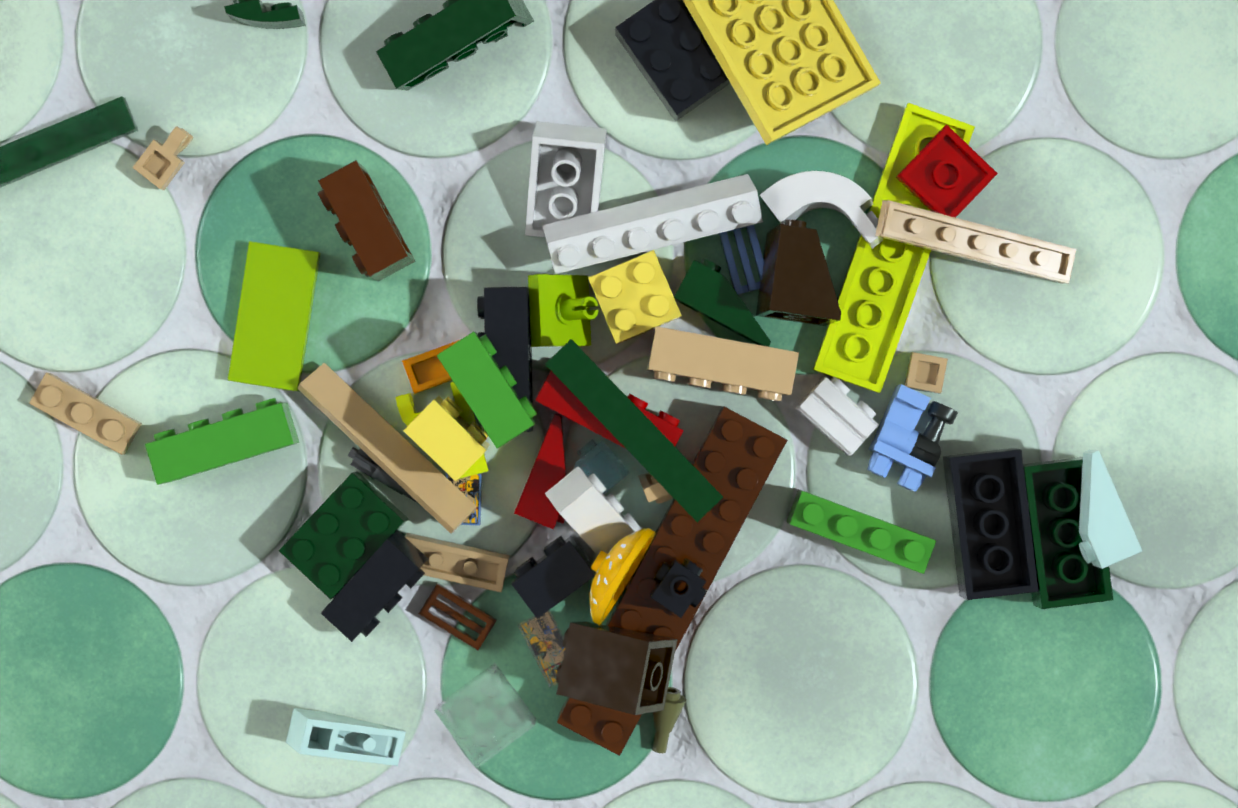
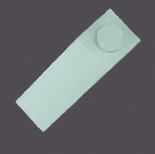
[1079,450,1142,569]
[286,708,406,766]

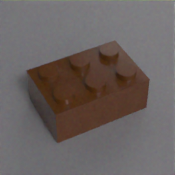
[318,160,416,281]

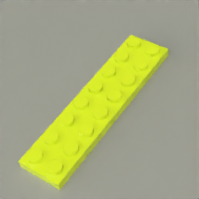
[812,103,975,393]

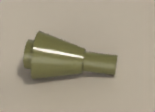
[652,687,686,753]

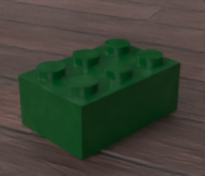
[279,471,409,600]

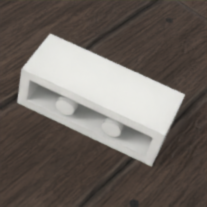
[545,466,642,555]

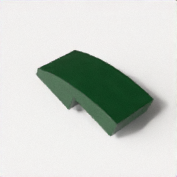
[224,0,306,29]

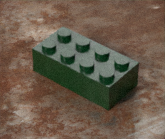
[1023,457,1113,609]

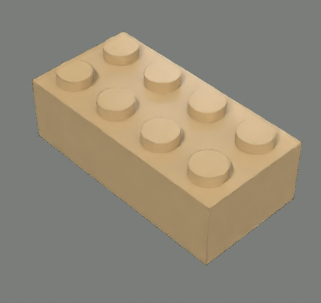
[647,326,799,401]

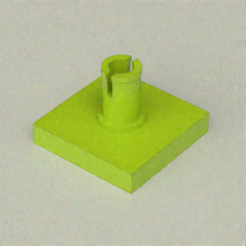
[528,274,599,347]

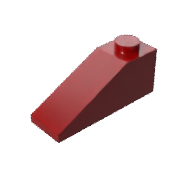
[514,414,566,530]

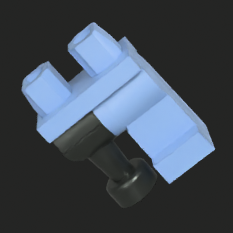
[867,384,958,492]

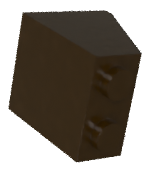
[756,220,841,326]
[556,621,677,715]

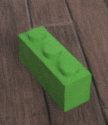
[437,331,537,449]

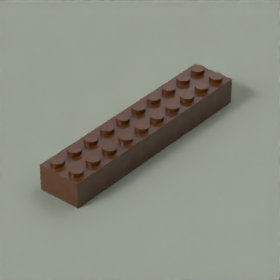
[557,406,788,756]

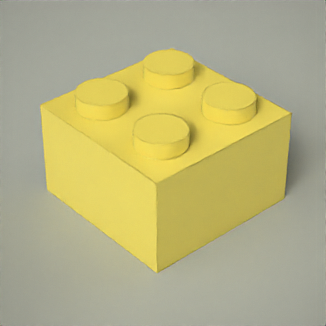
[588,250,682,345]
[403,396,490,481]

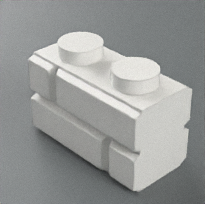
[795,377,879,456]

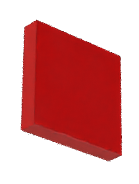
[896,124,998,218]

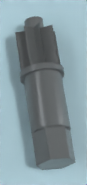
[348,447,418,503]

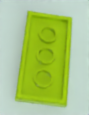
[227,241,321,391]

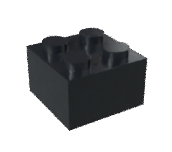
[511,536,596,619]

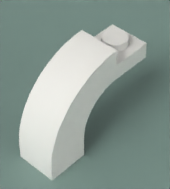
[760,171,883,249]

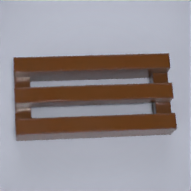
[418,583,497,650]

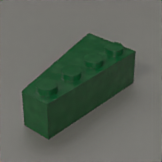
[376,0,534,91]

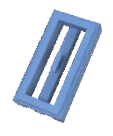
[719,225,764,295]

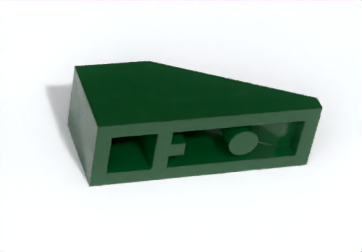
[674,258,771,347]

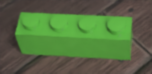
[145,398,300,485]
[786,489,936,574]

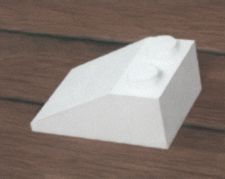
[525,121,607,237]

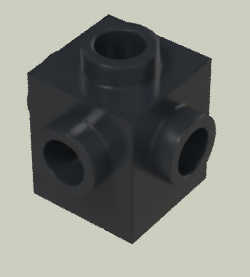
[650,558,707,618]

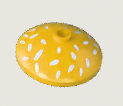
[589,528,655,625]

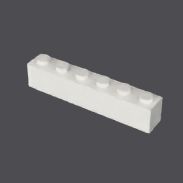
[542,174,763,274]

